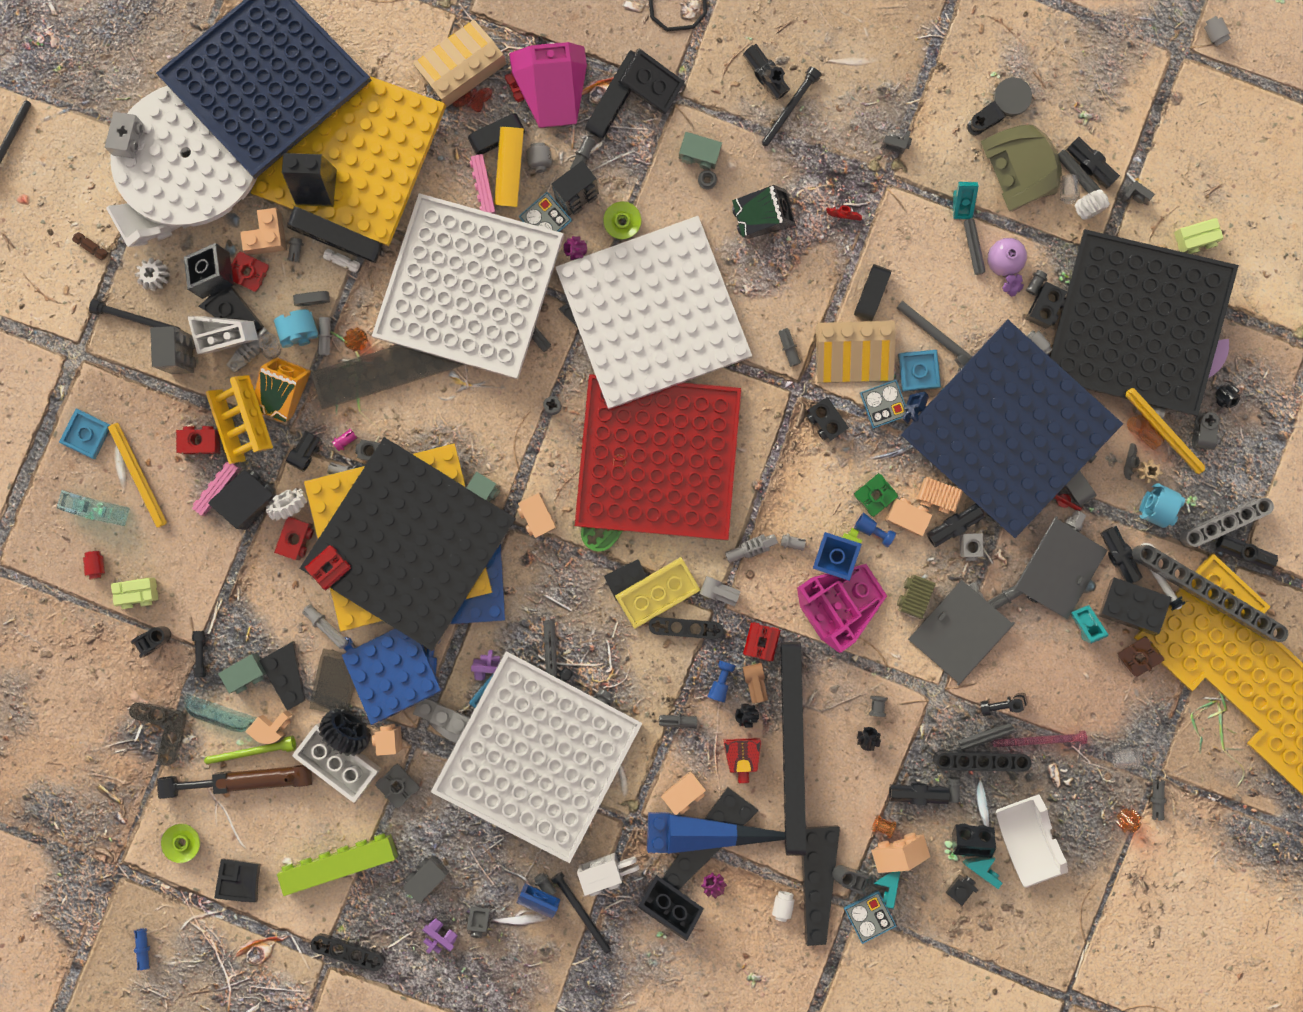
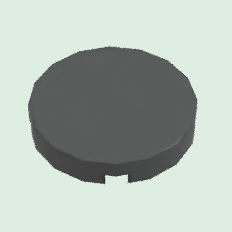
[993,77,1032,116]

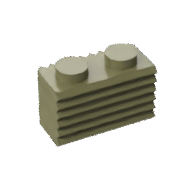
[897,575,936,619]

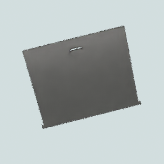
[1013,516,1108,619]
[908,579,1015,686]

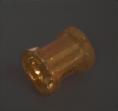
[871,815,896,838]

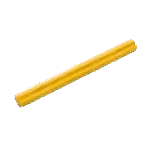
[1125,388,1205,474]
[108,423,167,528]

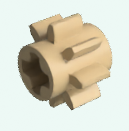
[1136,460,1163,484]

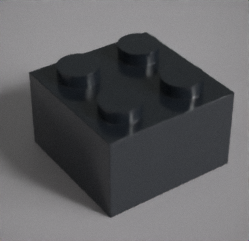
[184,243,234,299]

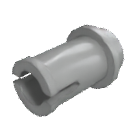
[781,533,806,551]

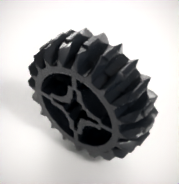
[318,709,371,756]

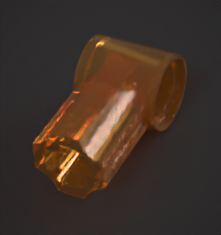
[1127,415,1165,450]

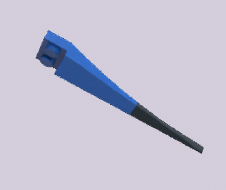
[647,812,785,854]

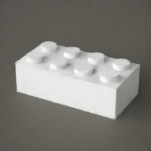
[292,722,382,803]

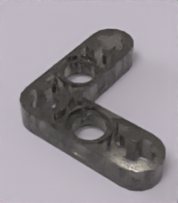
[129,702,187,766]

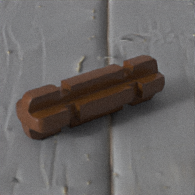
[72,232,108,260]

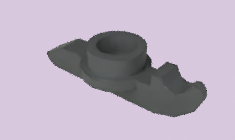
[1124,443,1140,480]

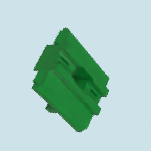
[854,473,898,517]

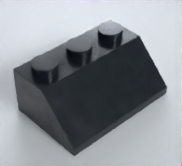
[637,875,704,941]

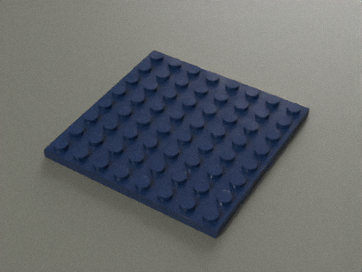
[156,0,372,179]
[900,319,1123,538]

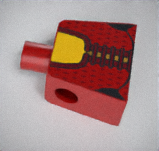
[723,738,761,783]

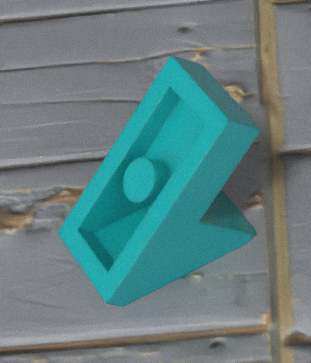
[953,182,979,219]
[1071,605,1108,644]
[963,857,1003,889]
[874,871,901,910]

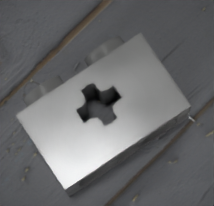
[105,112,144,159]

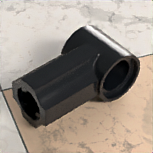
[286,431,321,472]

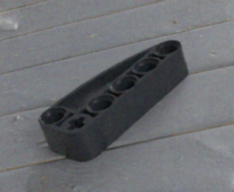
[287,206,383,263]

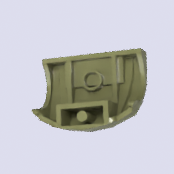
[981,125,1062,212]

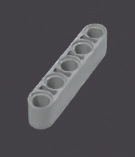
[1180,498,1274,547]

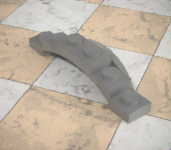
[413,698,470,743]

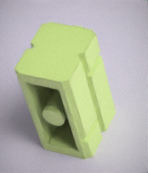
[1174,218,1223,254]
[111,578,158,609]

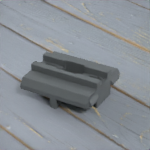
[375,763,420,809]

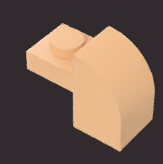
[245,711,293,744]

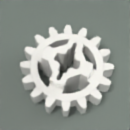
[266,488,308,520]

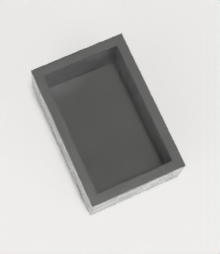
[150,326,196,374]

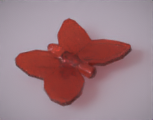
[453,88,493,112]

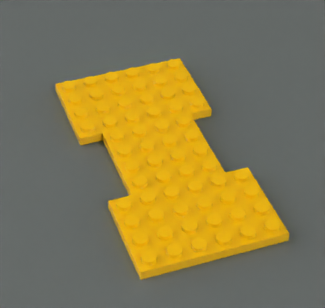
[1133,554,1303,796]

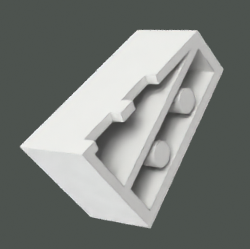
[188,316,258,354]

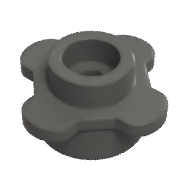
[593,689,613,706]

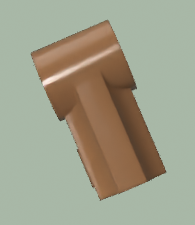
[742,663,768,704]

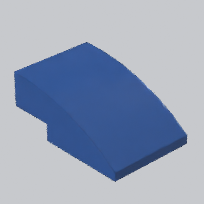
[516,883,560,919]

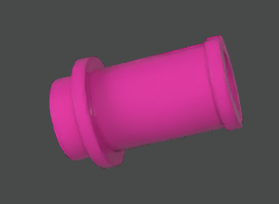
[332,428,357,451]

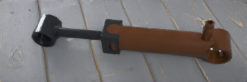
[157,765,313,799]

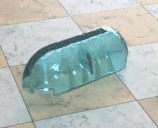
[184,694,257,732]

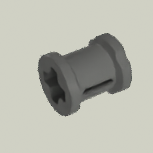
[543,396,562,415]
[869,695,888,717]

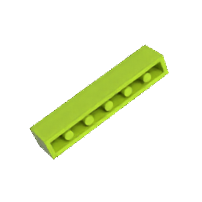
[277,833,398,896]

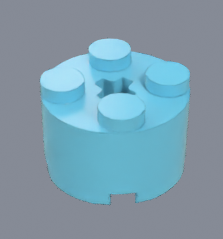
[274,309,318,348]
[1139,483,1185,528]

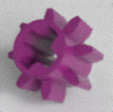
[563,236,587,260]
[701,872,727,899]

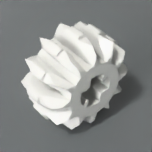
[1074,190,1110,220]
[135,258,170,291]

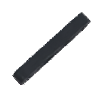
[649,617,723,639]
[311,933,385,971]

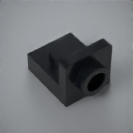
[946,874,978,906]

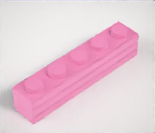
[470,154,496,214]
[192,462,241,516]

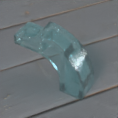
[56,490,130,526]

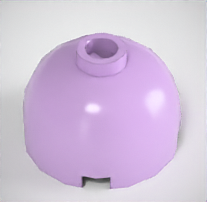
[987,238,1027,277]

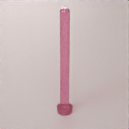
[992,730,1087,747]

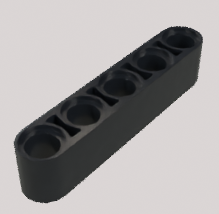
[585,50,635,139]
[933,750,1032,772]

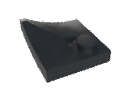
[214,858,261,903]

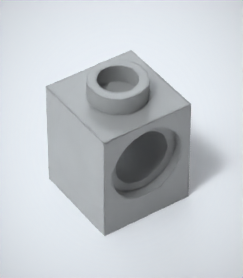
[960,533,984,561]

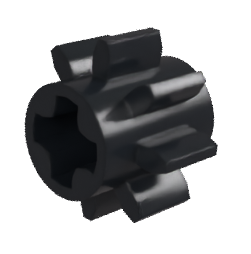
[1215,384,1240,408]
[735,704,759,728]
[857,727,881,751]

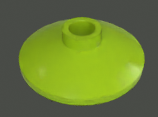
[603,201,641,240]
[161,824,200,863]

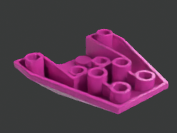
[509,42,587,128]

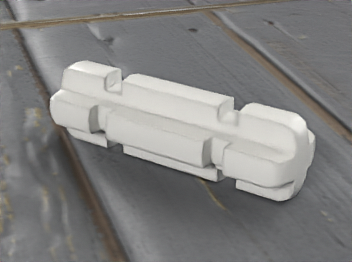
[323,249,360,273]

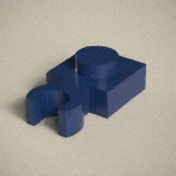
[903,391,929,424]

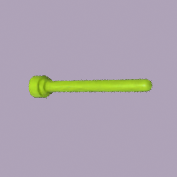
[204,735,296,764]

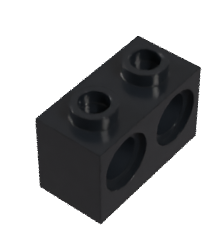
[1025,282,1067,329]
[806,397,849,442]
[952,823,996,858]

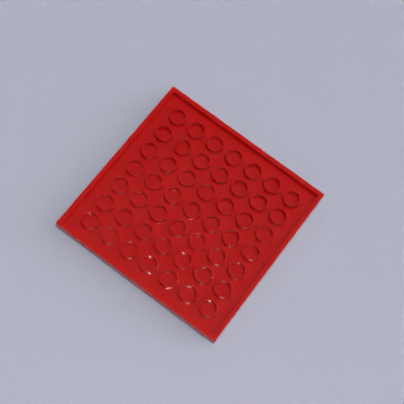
[574,374,741,541]

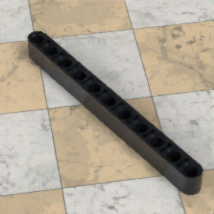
[780,642,806,856]

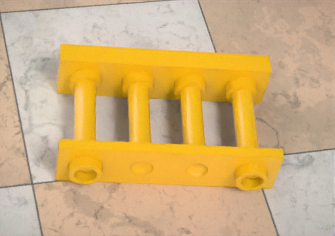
[206,375,273,464]

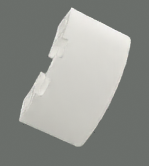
[106,203,191,247]
[996,794,1068,888]

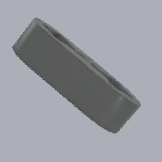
[293,291,330,306]

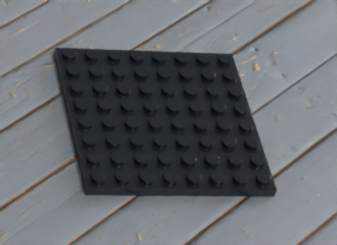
[1050,229,1239,416]
[299,437,516,651]

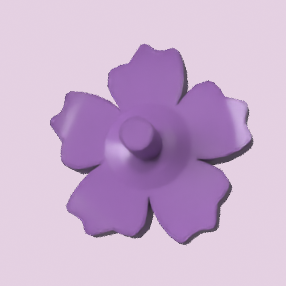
[1002,274,1024,297]

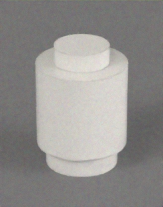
[772,891,795,922]

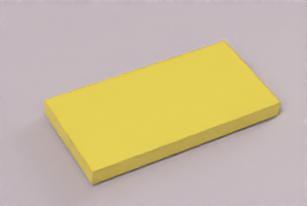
[615,557,700,629]

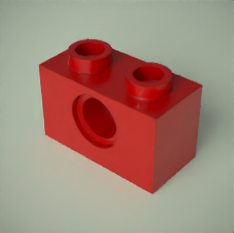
[176,426,220,454]
[274,517,314,560]

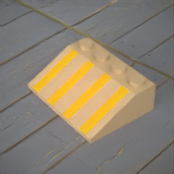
[413,20,507,108]
[815,321,896,383]

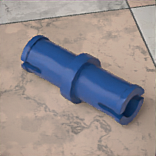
[134,928,150,970]

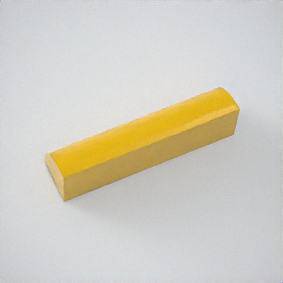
[494,127,524,207]

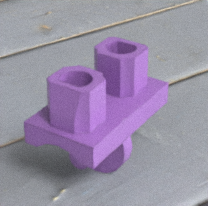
[471,650,500,680]
[422,918,458,954]

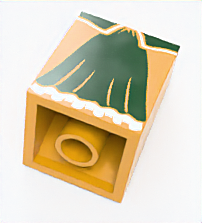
[255,357,311,422]

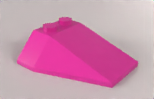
[797,564,887,653]

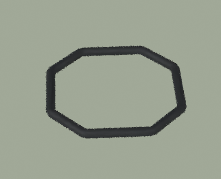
[649,0,707,31]

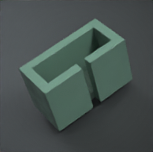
[679,132,722,170]
[466,471,500,502]
[218,653,266,694]

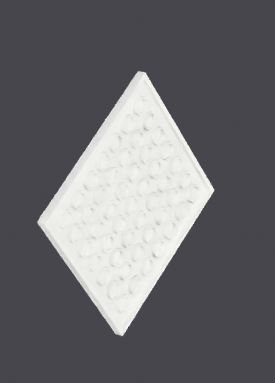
[372,193,564,379]
[555,216,752,410]
[431,651,642,863]

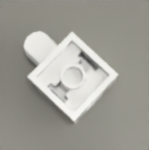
[577,853,640,896]

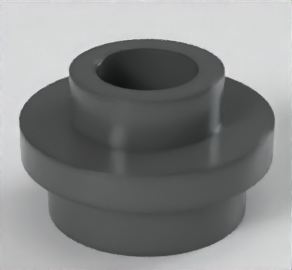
[698,170,717,190]

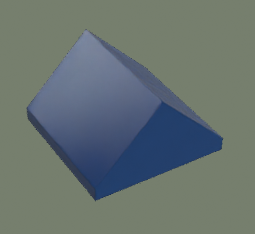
[813,532,862,581]

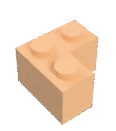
[240,208,287,255]
[871,833,930,873]

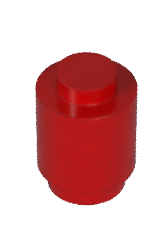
[83,551,105,580]

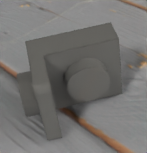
[881,130,912,154]
[1120,181,1155,204]
[467,906,490,938]

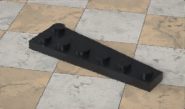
[661,786,758,890]
[802,825,840,946]

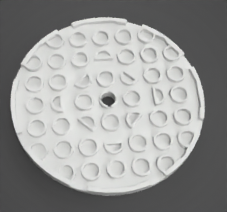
[111,86,257,227]

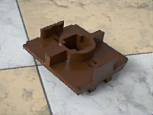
[1117,636,1165,677]

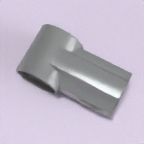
[699,576,741,607]

